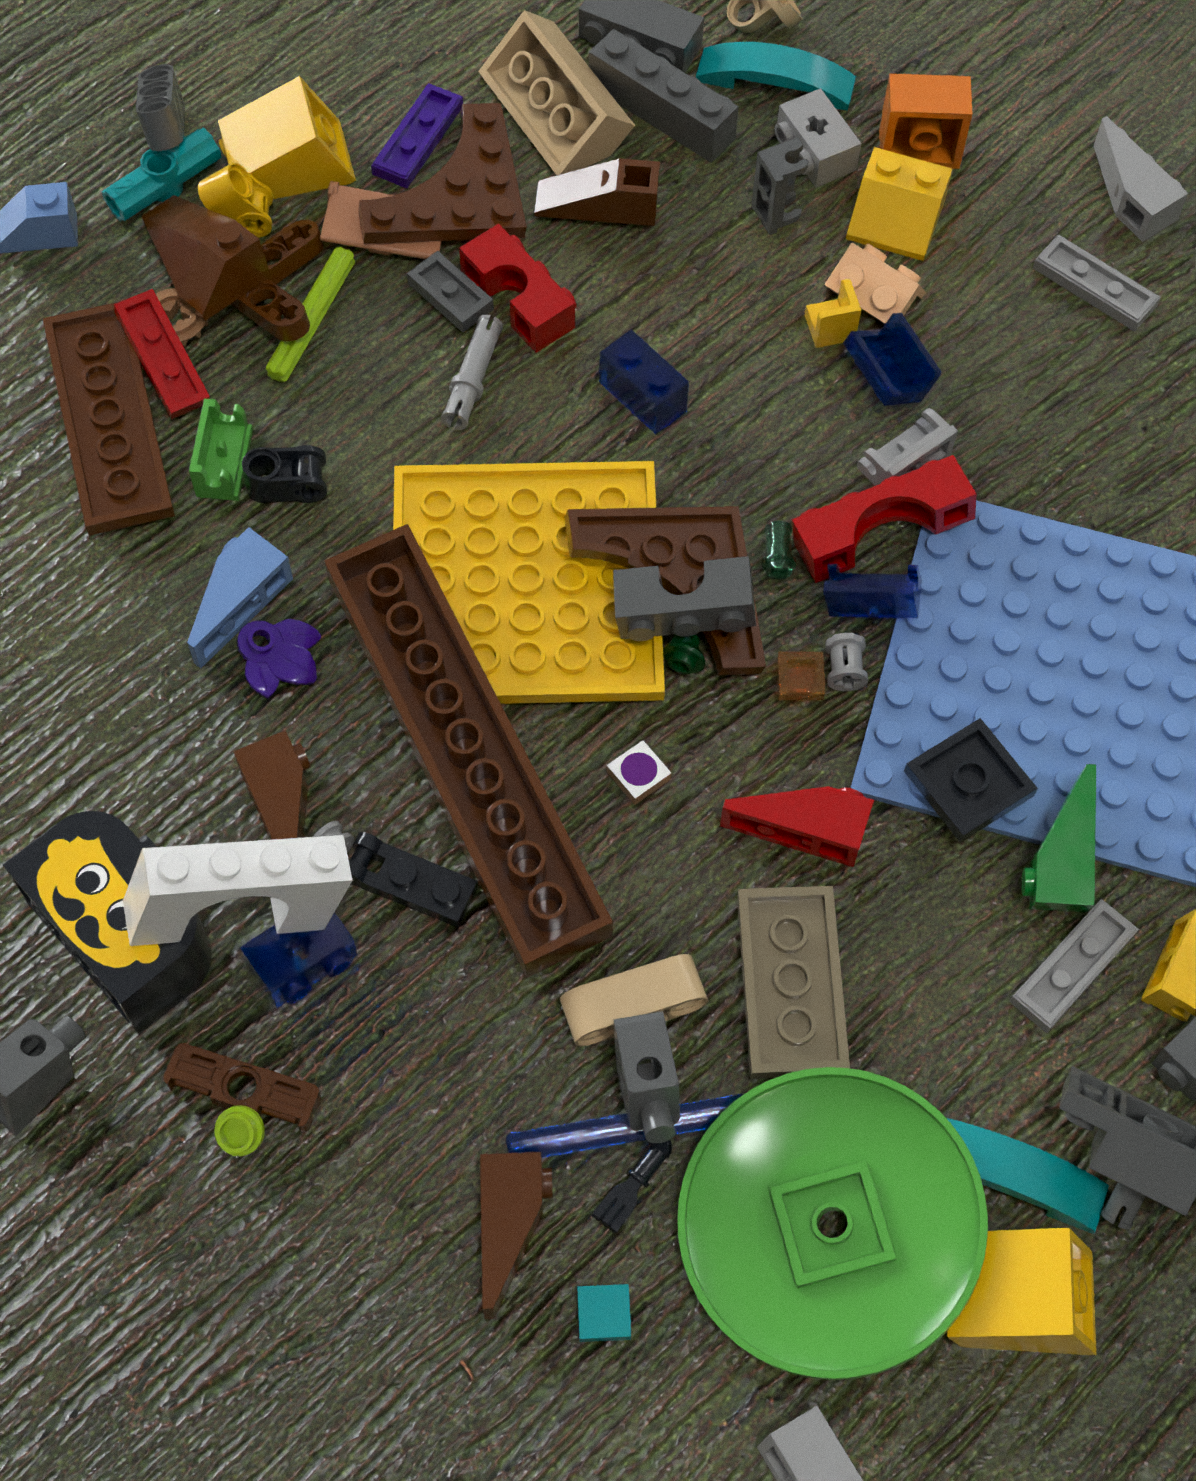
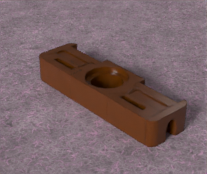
[163,1043,321,1133]

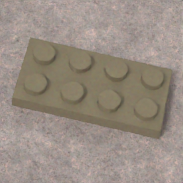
[737,886,850,1079]

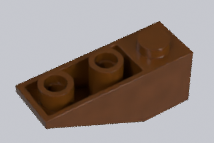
[534,158,660,226]

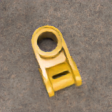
[198,163,274,238]

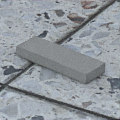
[1033,234,1161,332]
[1009,899,1139,1033]

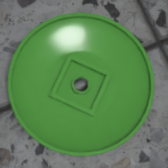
[677,1067,988,1380]

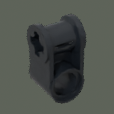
[242,445,327,504]

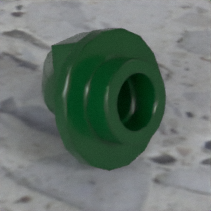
[663,634,706,675]

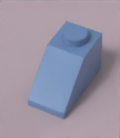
[0,182,78,254]

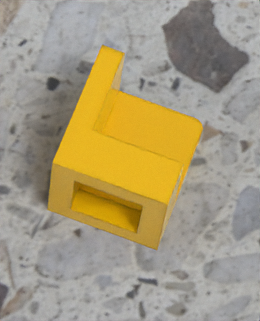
[804,279,861,348]

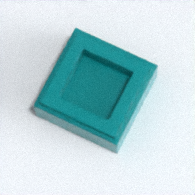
[577,1284,631,1342]

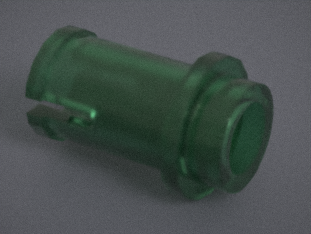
[761,520,797,580]

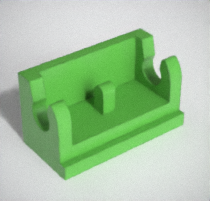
[189,399,253,501]

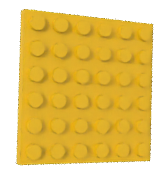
[393,461,665,704]

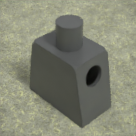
[613,1011,680,1143]
[0,1016,86,1136]

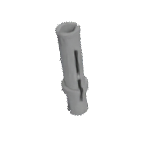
[441,314,503,430]

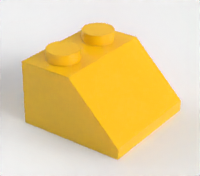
[846,147,952,261]

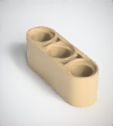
[560,954,708,1046]

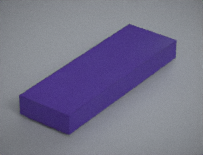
[371,83,463,189]

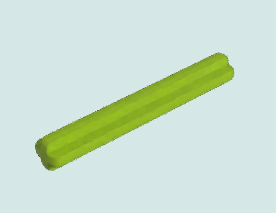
[266,247,355,383]

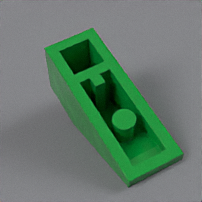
[1022,764,1096,913]

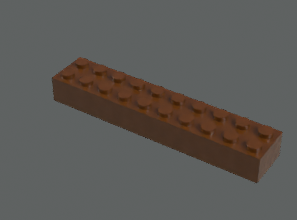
[324,524,613,978]

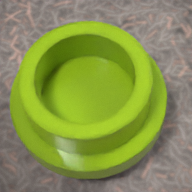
[214,1105,265,1156]

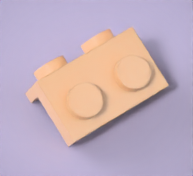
[824,242,926,330]

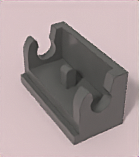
[752,137,809,235]

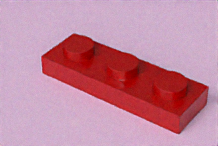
[114,289,210,419]

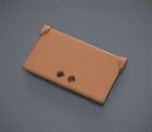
[320,181,442,260]

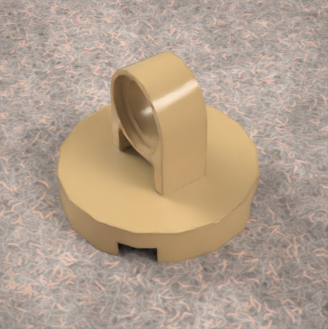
[727,0,803,33]

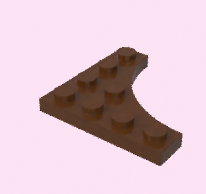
[358,103,527,244]
[564,506,766,675]

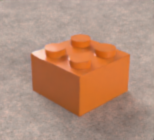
[879,74,973,169]

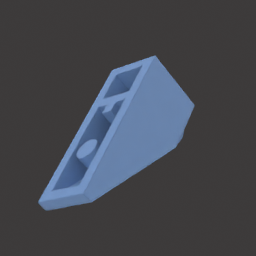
[187,528,293,668]

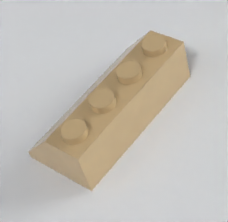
[478,10,635,175]

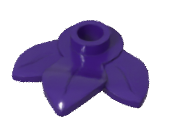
[237,619,321,698]

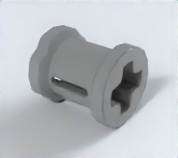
[825,633,868,691]

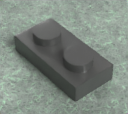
[407,251,494,332]

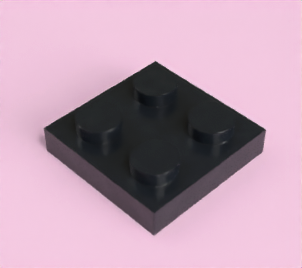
[904,718,1038,843]

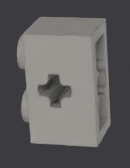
[775,88,862,187]

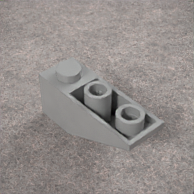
[1094,116,1188,242]

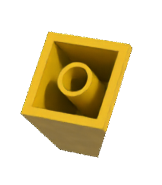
[218,76,356,199]
[947,1228,1096,1355]

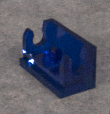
[823,564,922,618]

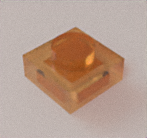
[777,652,825,700]

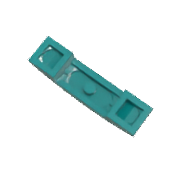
[696,42,856,111]
[947,1118,1109,1234]

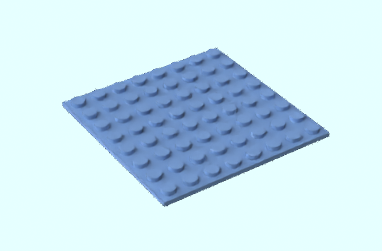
[851,500,1196,887]

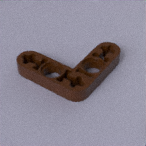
[231,220,324,342]

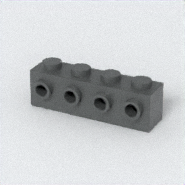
[589,29,739,163]

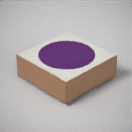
[606,740,671,805]

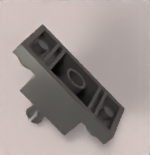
[1059,1066,1196,1230]

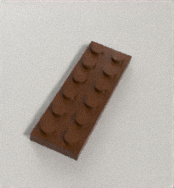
[43,302,175,536]

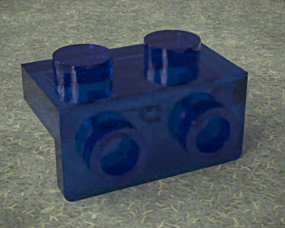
[843,313,941,406]

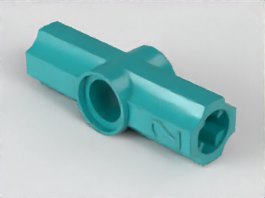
[101,127,222,222]

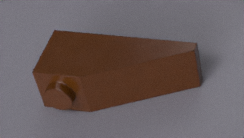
[233,730,311,840]
[480,1152,553,1319]

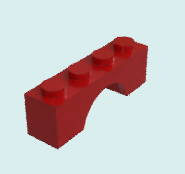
[792,455,977,583]

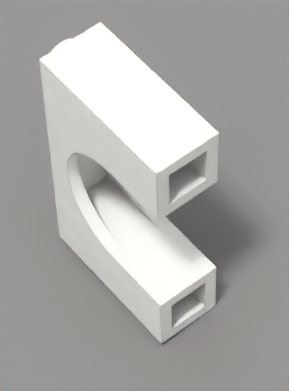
[123,835,353,946]

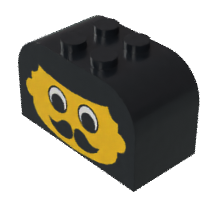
[2,811,212,1035]

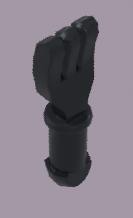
[592,1140,672,1234]

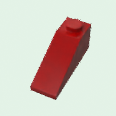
[720,786,874,867]

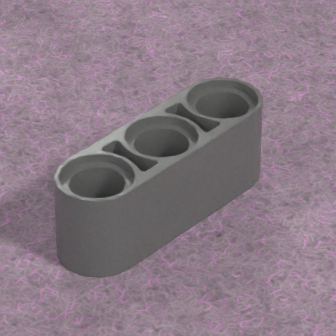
[136,64,185,151]

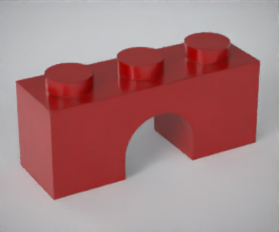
[459,223,577,353]

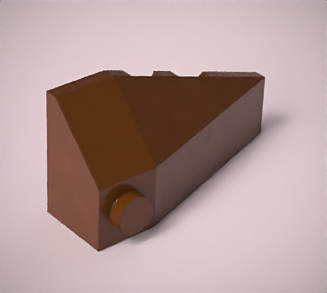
[141,195,271,321]

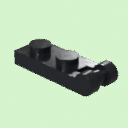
[349,832,478,928]

